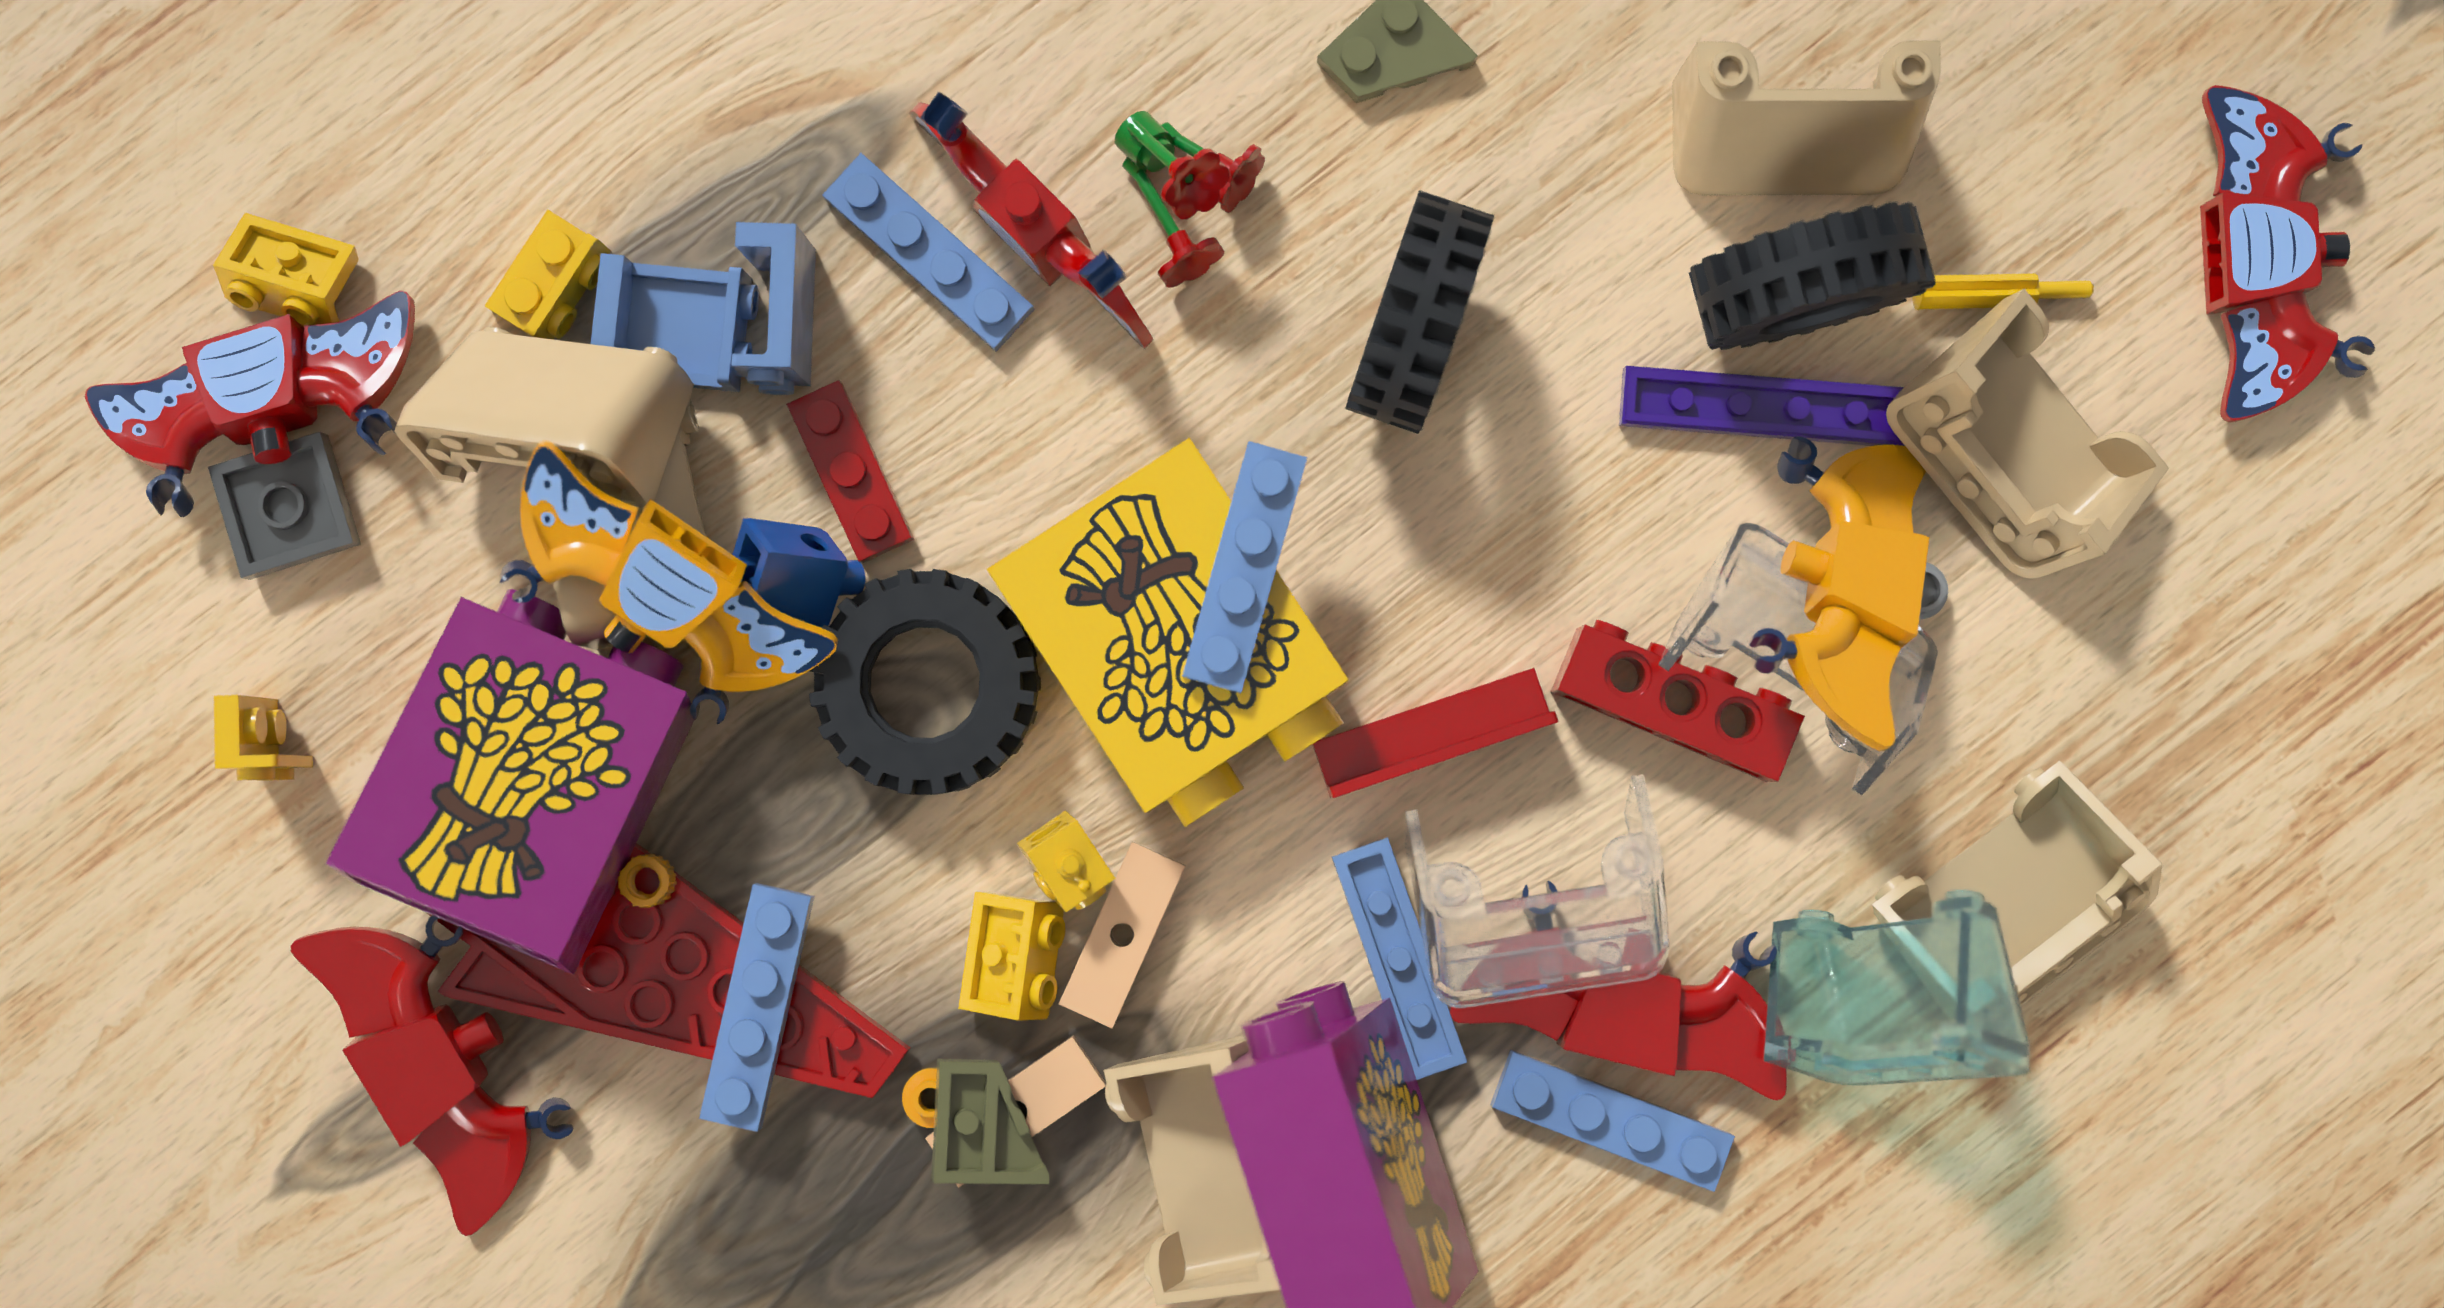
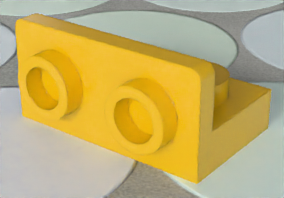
[485,209,611,340]
[213,213,359,327]
[214,695,313,781]
[958,892,1065,1021]

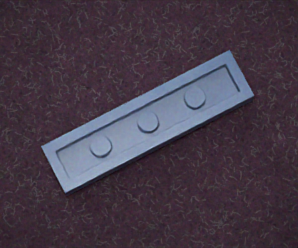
[822,153,1035,352]
[1182,441,1307,693]
[1332,837,1467,1080]
[699,883,815,1132]
[1490,1050,1735,1192]

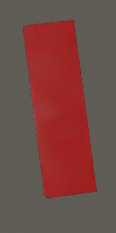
[1312,668,1559,798]

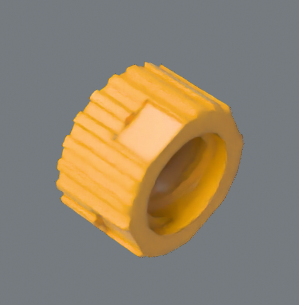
[618,854,677,908]

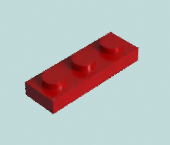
[786,380,915,564]

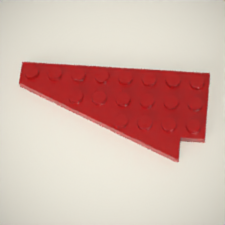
[427,843,911,1098]

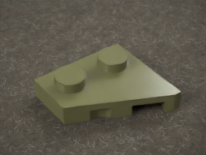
[1317,0,1478,103]
[931,1059,1050,1184]

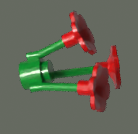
[1115,111,1265,288]

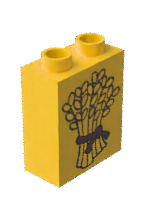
[986,437,1349,827]

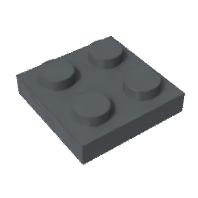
[208,432,361,580]

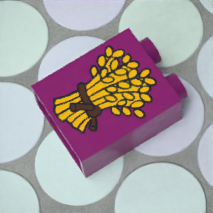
[325,589,695,975]
[1212,981,1479,1308]

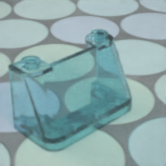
[1764,890,2030,1086]

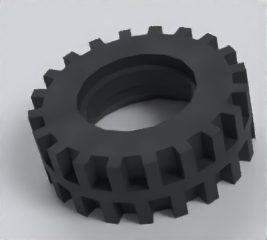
[1345,190,1494,434]
[1688,202,1936,350]
[809,569,1041,795]

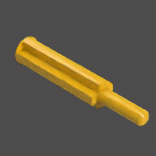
[1912,273,2094,310]

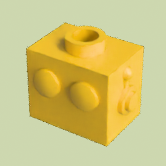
[1017,810,1116,912]

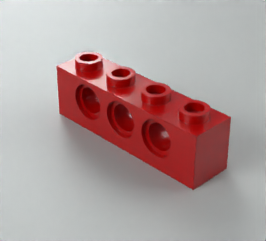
[1551,620,1805,782]

